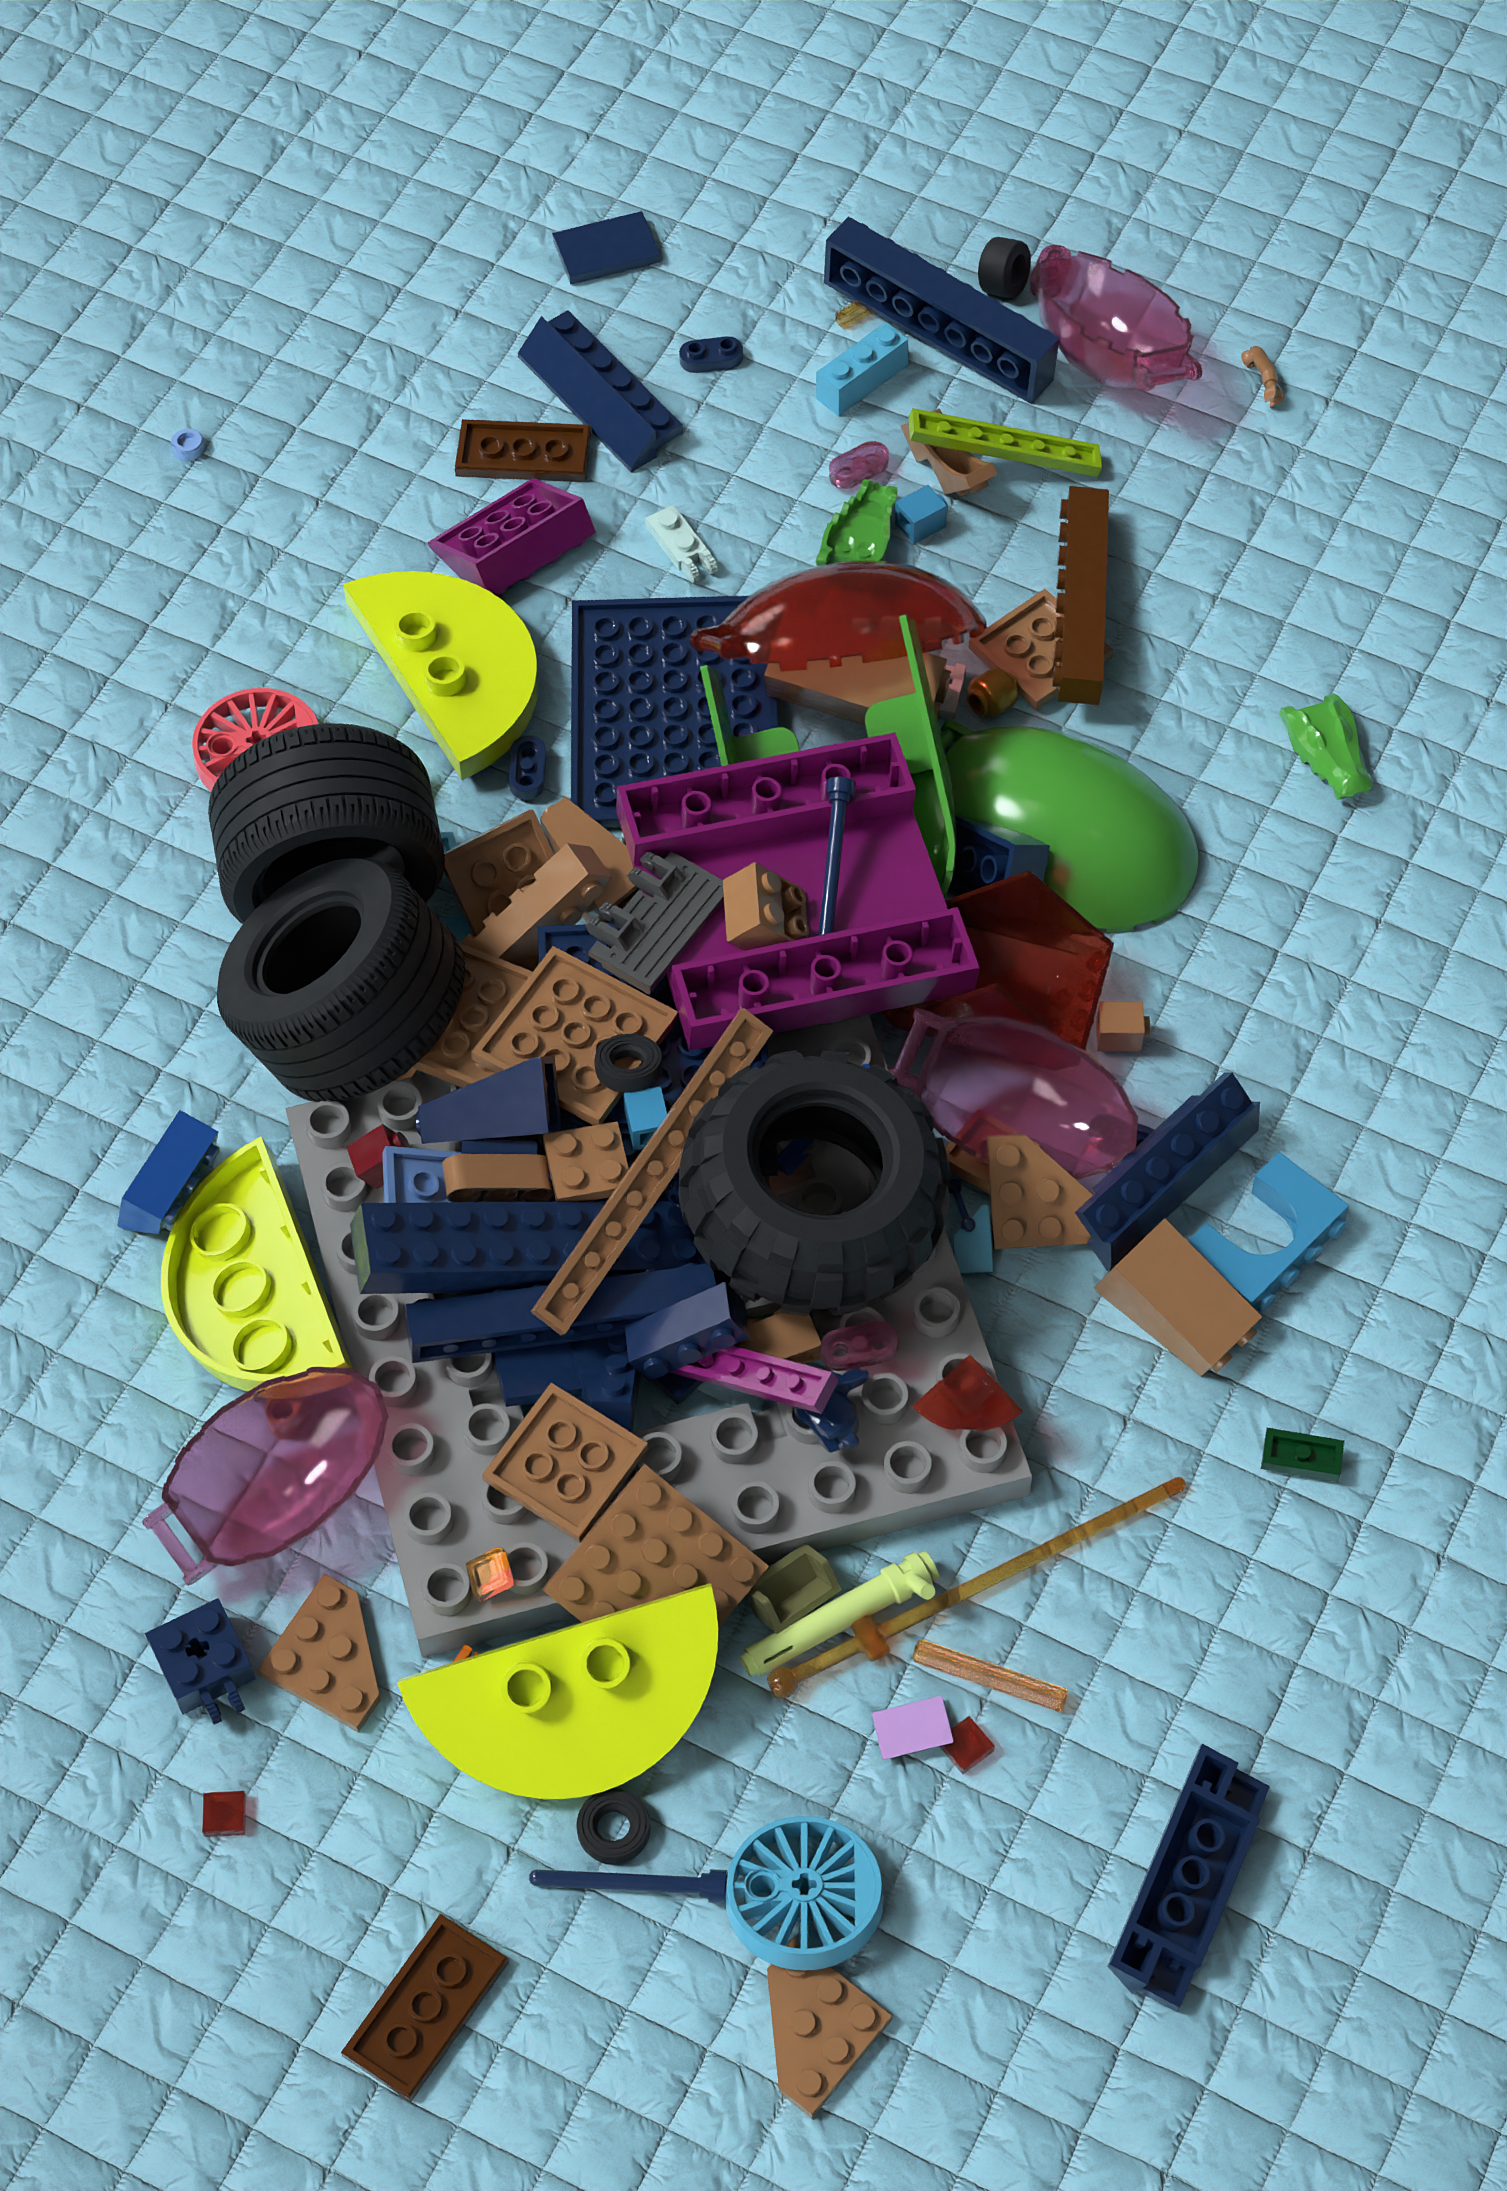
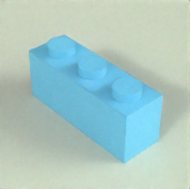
[816,322,909,416]

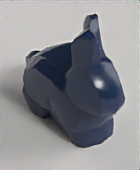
[793,1368,870,1453]

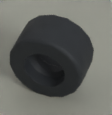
[978,237,1031,298]

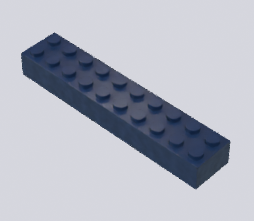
[350,1201,731,1294]

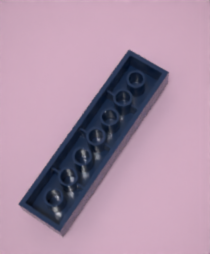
[824,216,1060,404]

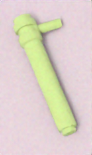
[739,1551,939,1677]

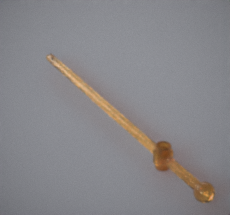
[767,1477,1186,1698]

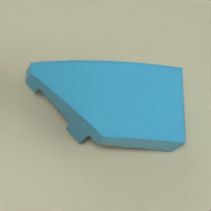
[953,1205,993,1275]

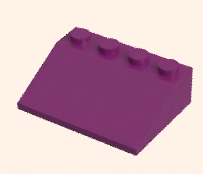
[427,478,596,597]

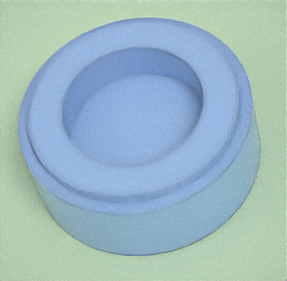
[171,429,205,461]

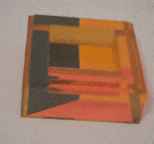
[465,1546,515,1602]

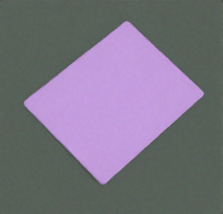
[872,1696,953,1760]

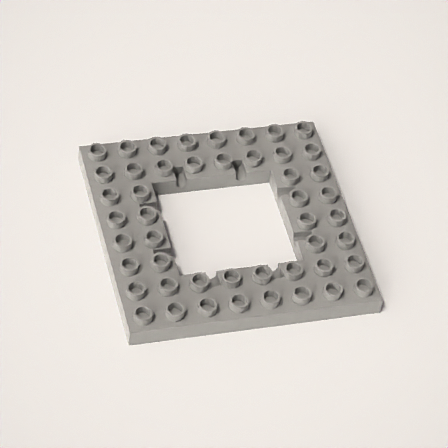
[285,1014,1032,1658]

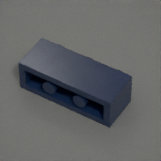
[625,1282,749,1382]

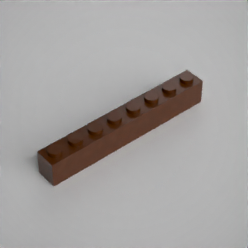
[1052,486,1109,705]

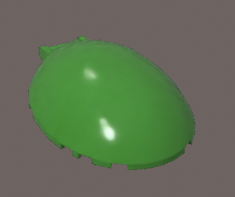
[940,720,1199,934]

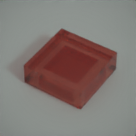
[939,1716,995,1775]
[202,1791,246,1837]

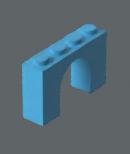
[1188,1152,1349,1313]

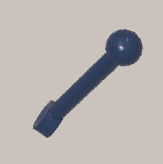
[949,1179,976,1232]

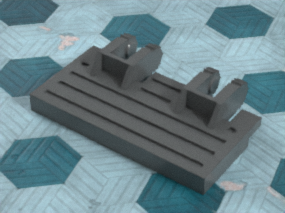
[585,851,724,995]

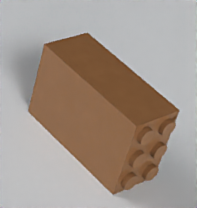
[764,609,951,726]

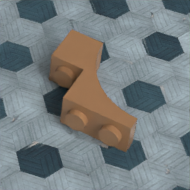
[900,409,998,497]

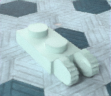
[645,505,718,583]

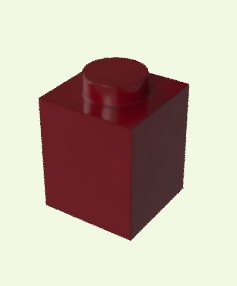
[346,1124,411,1189]

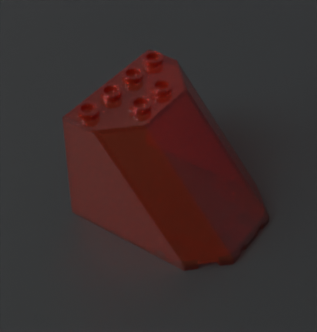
[881,870,1114,1070]

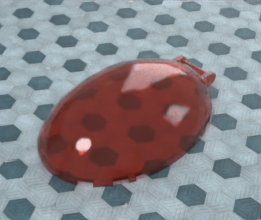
[690,560,987,672]

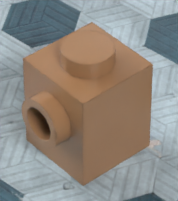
[1096,1001,1150,1052]

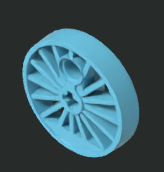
[725,1816,884,1971]

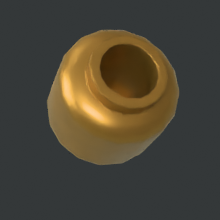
[967,667,1018,719]

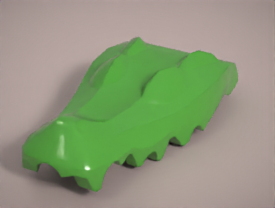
[816,479,897,580]
[1279,693,1373,800]

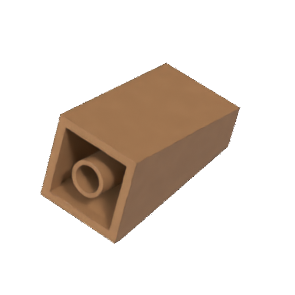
[540,797,640,923]
[1094,1218,1262,1376]

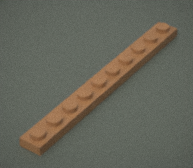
[531,1008,773,1335]

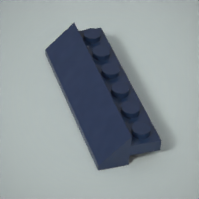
[518,310,683,472]
[1075,1072,1260,1271]
[1107,1744,1270,2011]

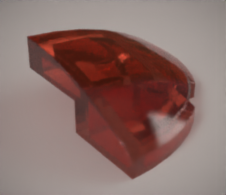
[912,1355,1023,1432]

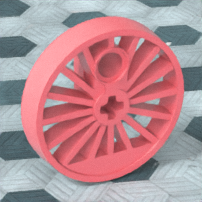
[192,688,319,792]

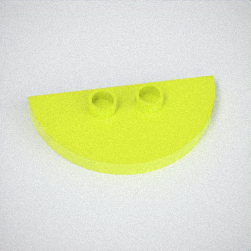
[343,571,539,780]
[161,1136,356,1396]
[397,1583,718,1799]

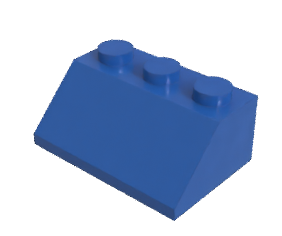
[117,1110,220,1234]

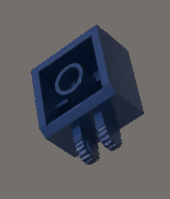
[145,1598,256,1725]

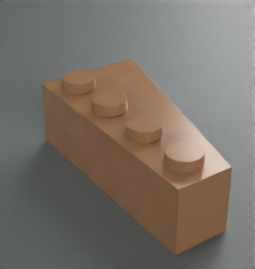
[461,843,612,972]

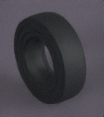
[594,1034,663,1093]
[576,1788,651,1864]

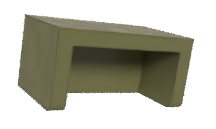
[745,1543,842,1634]

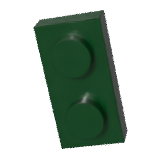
[1260,1428,1345,1482]

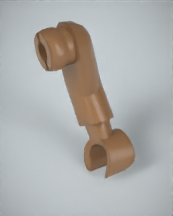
[1241,346,1285,408]

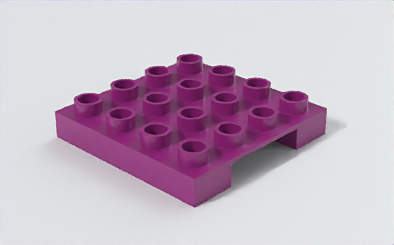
[616,732,980,1051]

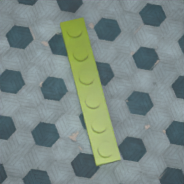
[909,408,1102,477]

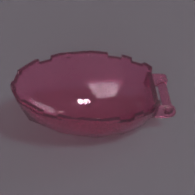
[1033,250,1202,391]
[889,1008,1138,1179]
[142,1367,389,1586]

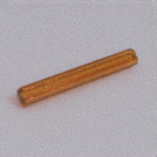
[913,1639,1068,1711]

